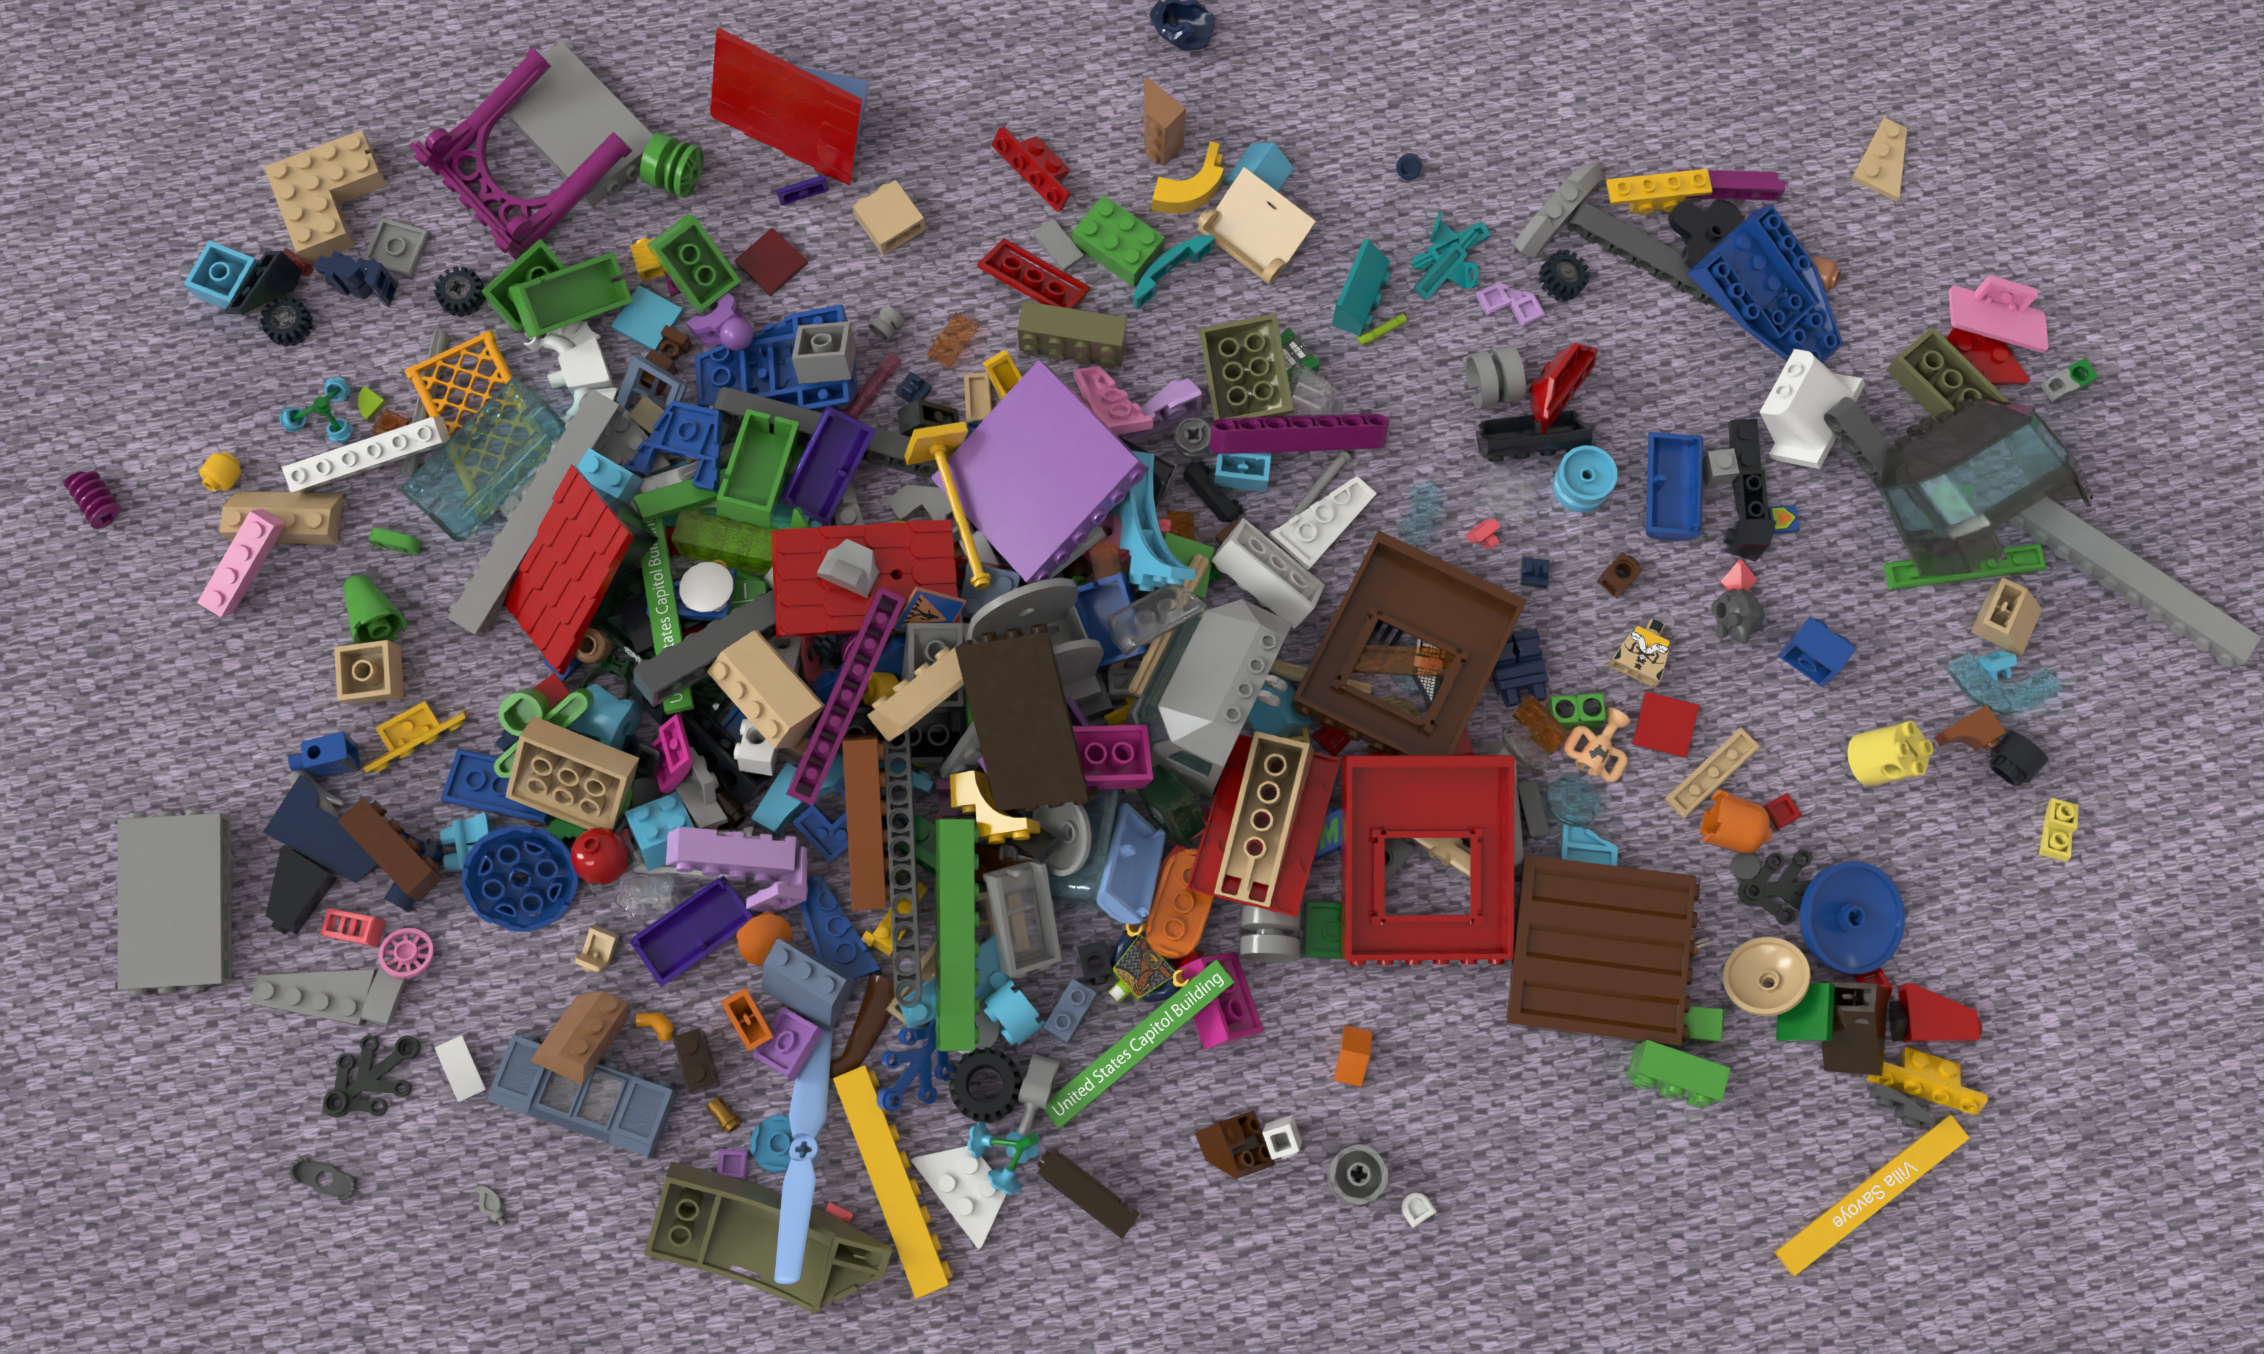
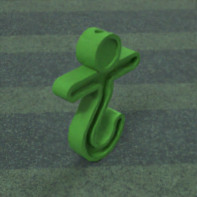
[494,688,637,819]

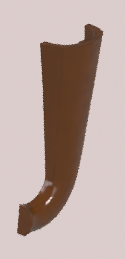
[829,974,895,1079]

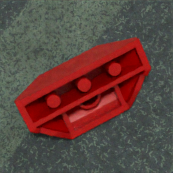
[1529,343,1598,434]

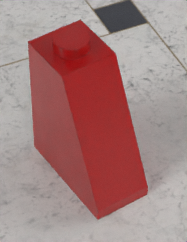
[1898,983,1982,1043]

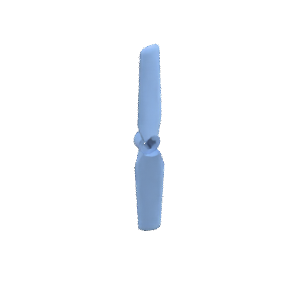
[774,1022,833,1285]

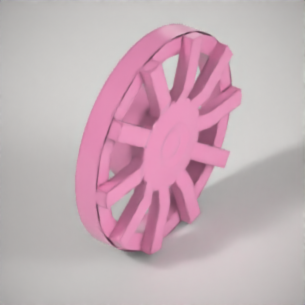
[378,928,434,979]

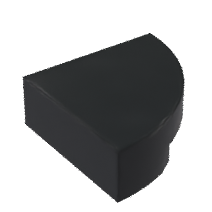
[1888,1001,1909,1041]

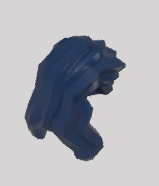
[1149,0,1215,51]

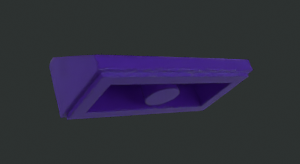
[776,175,829,205]

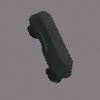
[1183,461,1243,523]

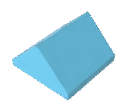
[1224,143,1294,203]
[1248,678,1313,738]

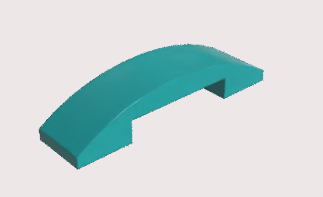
[1134,235,1215,309]

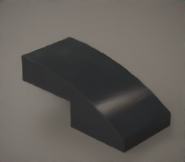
[622,735,663,779]

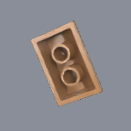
[1143,77,1186,166]
[531,991,628,1085]

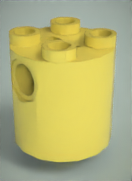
[1848,721,1933,787]

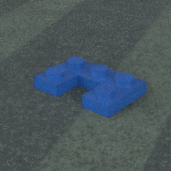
[792,776,883,863]

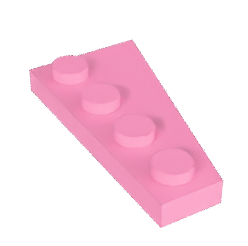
[1074,366,1153,435]

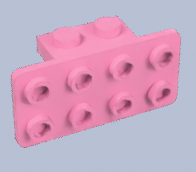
[1949,275,2049,353]

